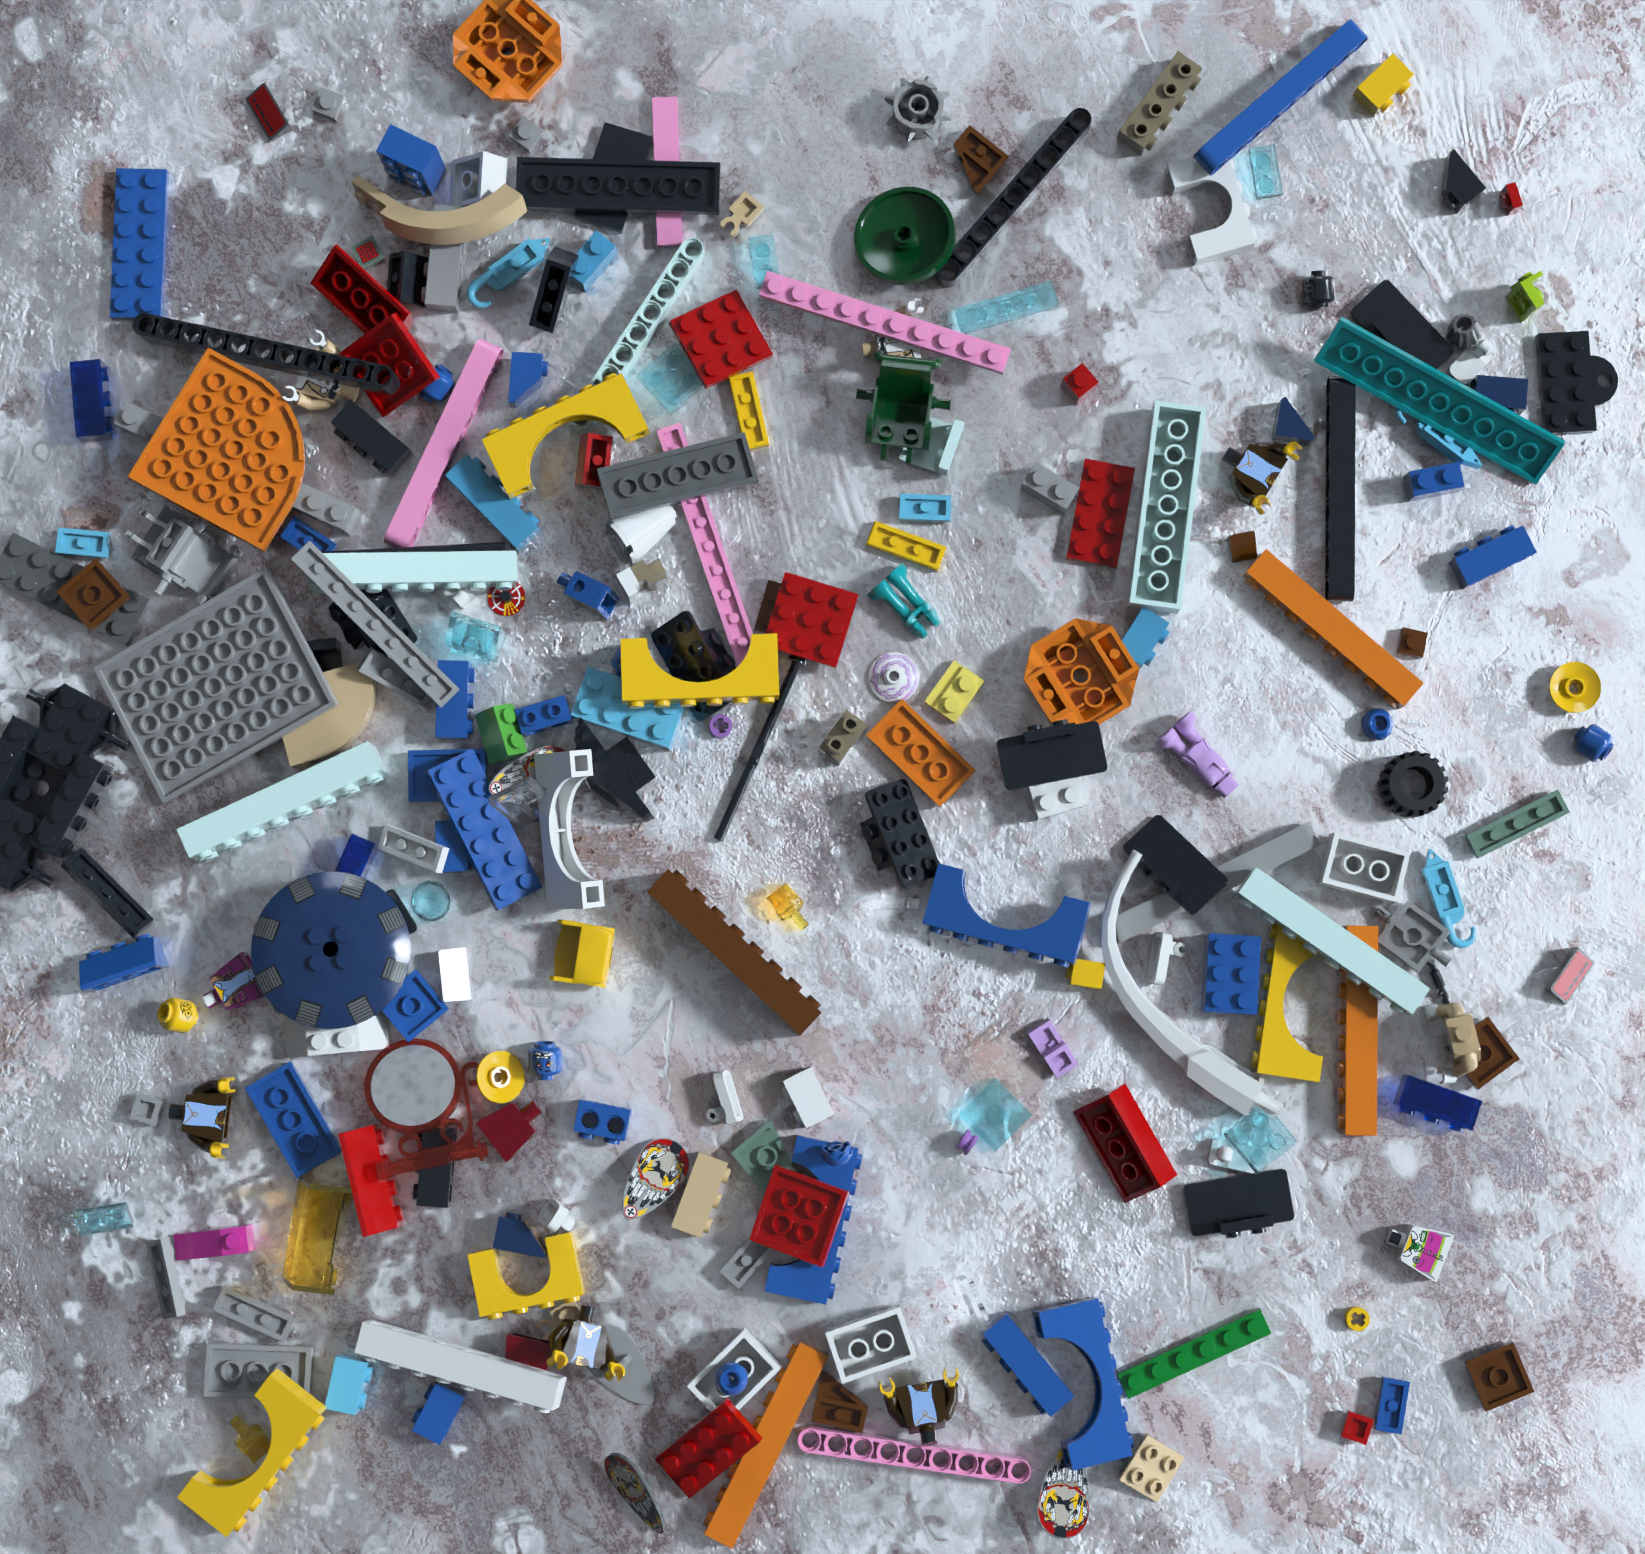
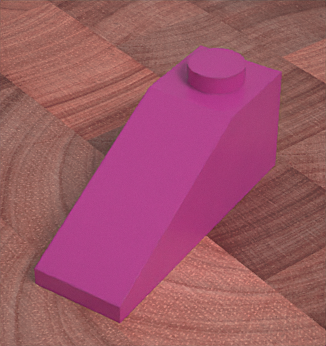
[173,1224,255,1261]

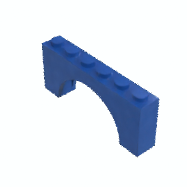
[922,863,1091,968]
[764,1135,863,1305]
[1032,1297,1134,1471]

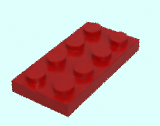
[1066,458,1135,569]
[655,1398,763,1499]

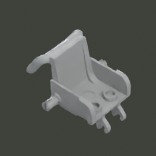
[123,505,243,605]

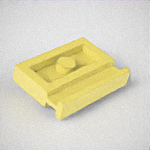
[924,660,985,724]

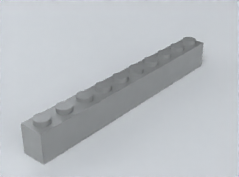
[114,401,361,536]

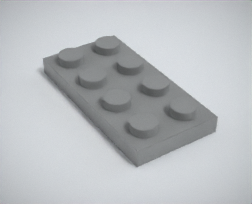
[203,1342,313,1399]

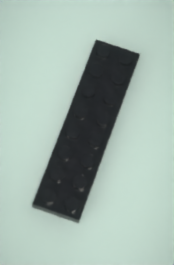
[516,157,721,215]

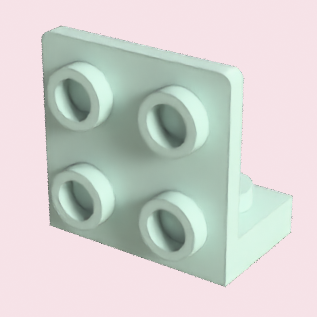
[899,417,965,476]

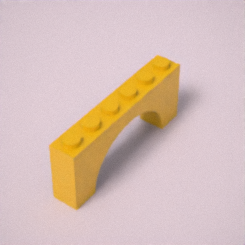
[481,373,650,499]
[620,633,779,709]
[1250,922,1323,1082]
[177,1368,327,1537]

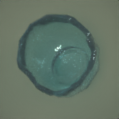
[411,880,451,922]

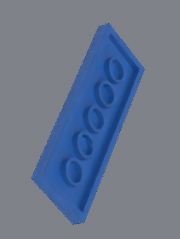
[110,168,169,320]
[425,748,542,911]

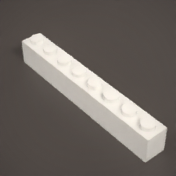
[354,1319,567,1413]

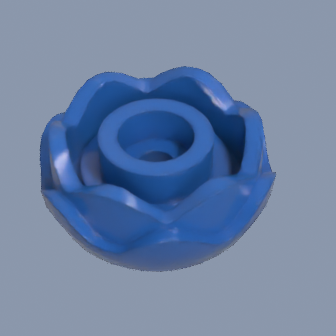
[1361,708,1394,741]
[820,1141,853,1166]
[715,1361,748,1396]

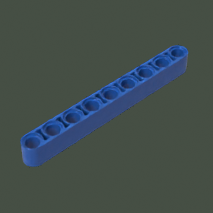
[1193,19,1369,176]

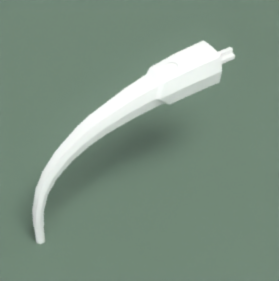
[1100,850,1282,1117]

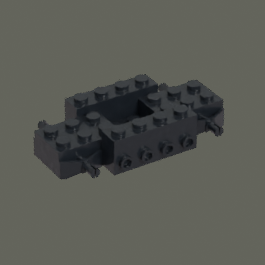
[0,683,131,893]

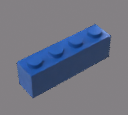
[981,1312,1075,1417]

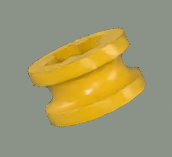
[1344,1306,1370,1331]

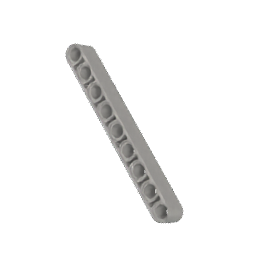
[1115,821,1321,944]

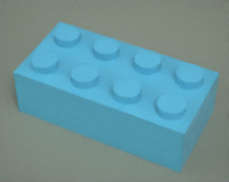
[571,666,685,751]

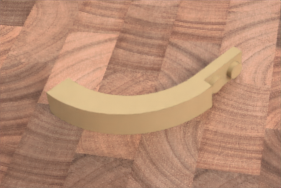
[352,175,527,245]

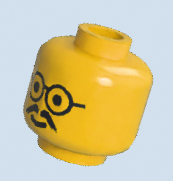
[157,997,198,1033]

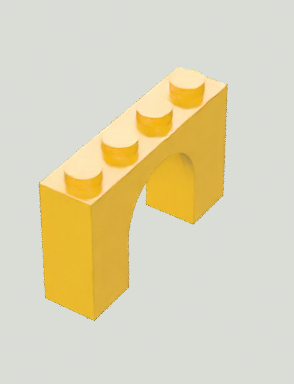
[467,1231,585,1320]

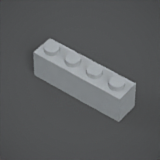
[421,204,465,313]

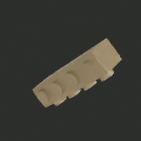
[1117,51,1203,156]

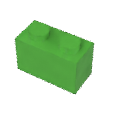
[475,703,527,764]

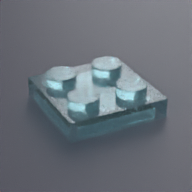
[636,343,703,415]
[958,1078,1032,1152]
[1223,1107,1298,1175]

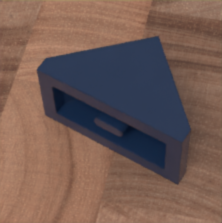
[1271,396,1315,446]

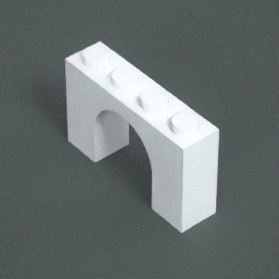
[1165,157,1257,266]

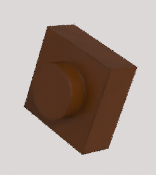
[1396,627,1428,659]

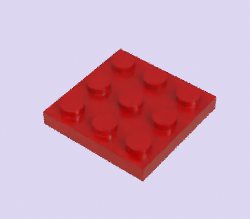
[669,289,773,390]
[339,312,440,417]
[766,572,859,669]
[749,1165,850,1267]

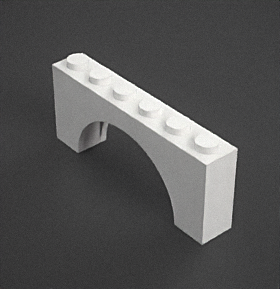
[534,749,605,910]

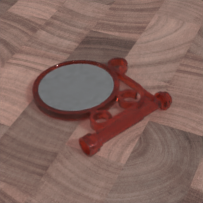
[364,1038,489,1182]

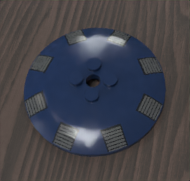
[251,872,411,1029]

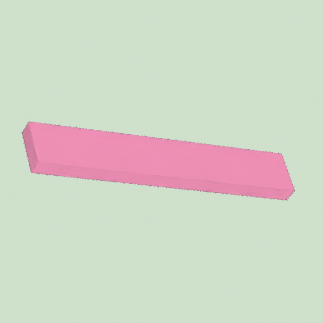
[652,96,683,248]

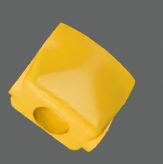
[549,919,615,988]

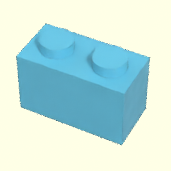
[325,1353,373,1415]

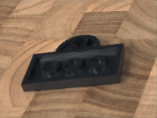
[1535,331,1618,435]

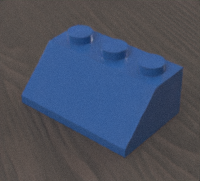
[79,933,169,992]

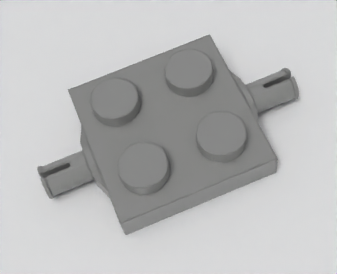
[1374,900,1453,973]

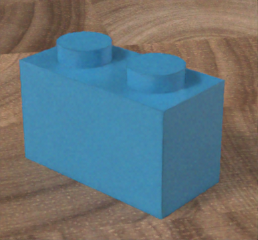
[572,230,618,292]
[1122,606,1170,669]

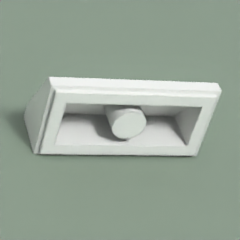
[438,948,471,1002]

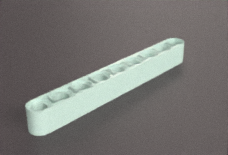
[570,237,704,434]

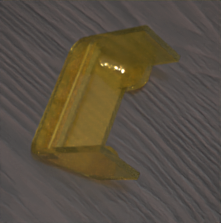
[282,1177,352,1295]

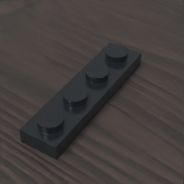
[61,847,154,938]

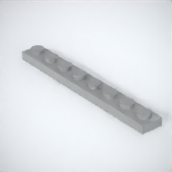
[291,541,460,708]

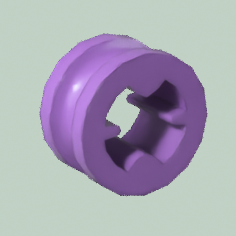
[709,714,732,738]
[955,1129,979,1155]

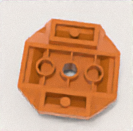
[453,0,563,103]
[1023,618,1139,725]

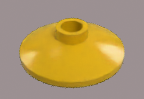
[1549,662,1601,713]
[476,1051,525,1103]

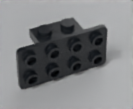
[1351,280,1454,369]
[328,589,417,656]
[651,610,736,721]
[996,719,1107,790]
[859,779,939,888]
[1123,815,1228,915]
[1183,1169,1294,1238]

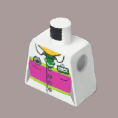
[1386,1224,1455,1282]

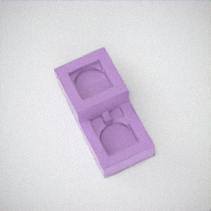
[1026,1018,1079,1079]

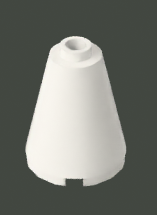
[603,505,677,567]

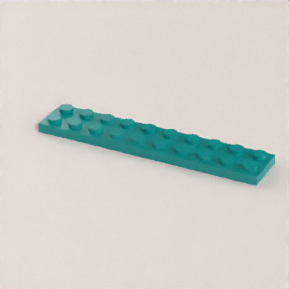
[1314,317,1565,485]

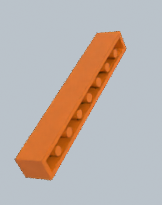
[1243,549,1424,709]
[1336,925,1378,1136]
[702,1339,828,1549]

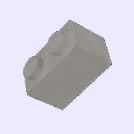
[1020,461,1080,515]

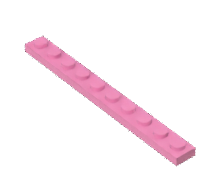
[759,271,1011,375]
[656,423,753,667]

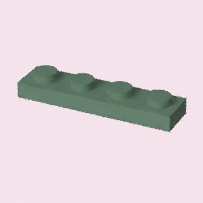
[1464,790,1570,859]

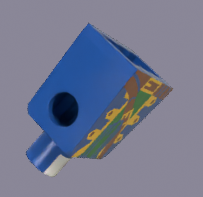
[556,571,620,620]

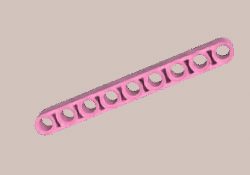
[384,338,504,548]
[798,1425,1031,1484]

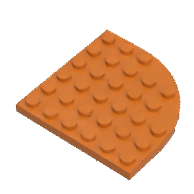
[127,348,305,552]

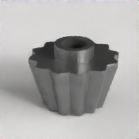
[1447,313,1482,348]

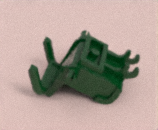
[856,349,951,464]

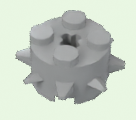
[884,76,952,142]

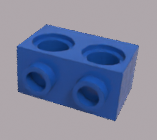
[515,695,574,737]
[573,1099,633,1145]

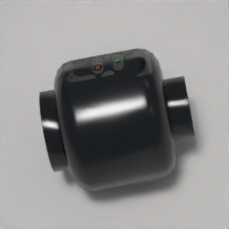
[1302,270,1335,308]

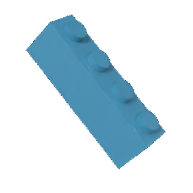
[445,454,540,552]

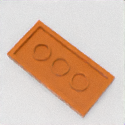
[866,699,976,808]

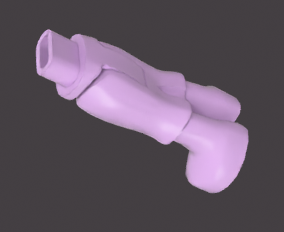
[1155,710,1239,798]

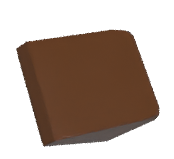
[1227,531,1257,563]

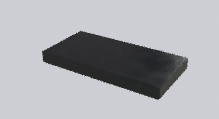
[574,122,653,233]

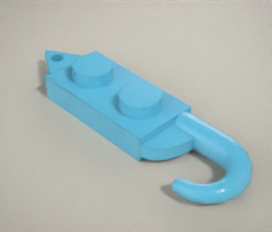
[467,238,550,308]
[1395,408,1482,469]
[1421,849,1477,948]

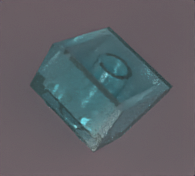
[445,611,507,665]

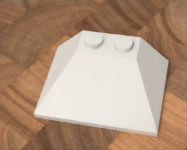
[283,1011,391,1059]

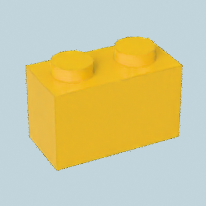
[1352,53,1414,117]

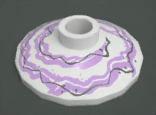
[869,653,919,703]

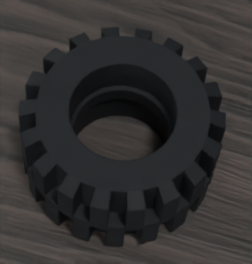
[1378,751,1449,818]

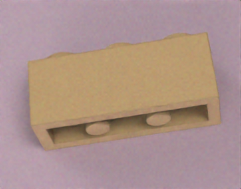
[671,1151,731,1238]

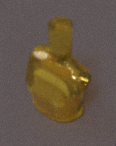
[766,882,809,931]
[229,1415,271,1464]

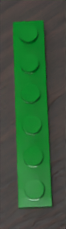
[1117,1309,1272,1399]

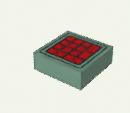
[351,236,385,270]

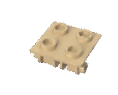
[1118,1433,1185,1502]

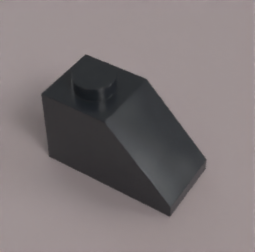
[1441,149,1486,213]

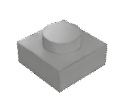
[311,87,346,122]
[509,116,545,153]
[129,1093,164,1126]

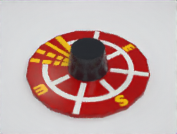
[487,582,526,616]

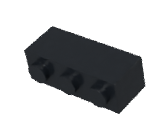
[529,246,579,334]
[330,399,412,476]
[413,1126,458,1208]

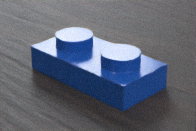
[280,516,338,551]
[1374,1376,1410,1435]

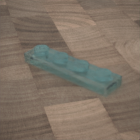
[954,280,1059,334]

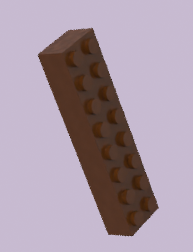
[647,869,822,1036]

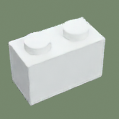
[781,1067,834,1128]

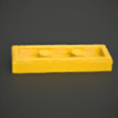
[728,371,770,450]
[866,521,947,572]

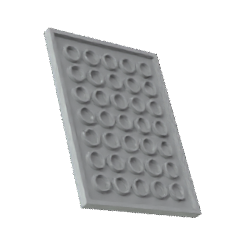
[93,568,339,804]

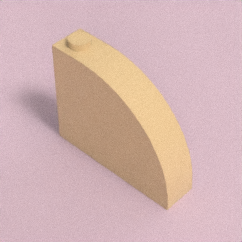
[282,662,377,771]

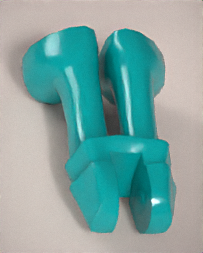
[867,563,941,639]

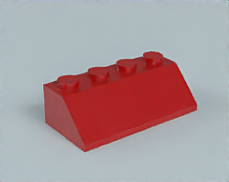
[310,244,412,334]
[1073,1083,1177,1203]
[338,1124,404,1237]

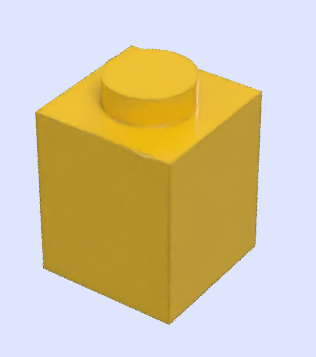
[1065,959,1105,989]

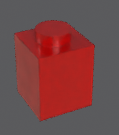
[1060,363,1099,405]

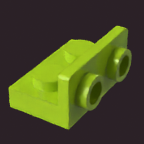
[1506,271,1545,323]

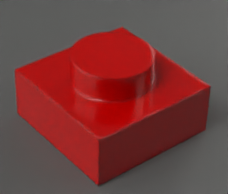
[1499,182,1523,216]
[1339,1410,1374,1445]

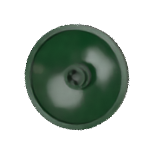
[854,187,956,285]

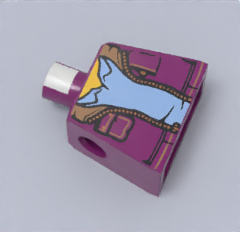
[202,952,266,1010]

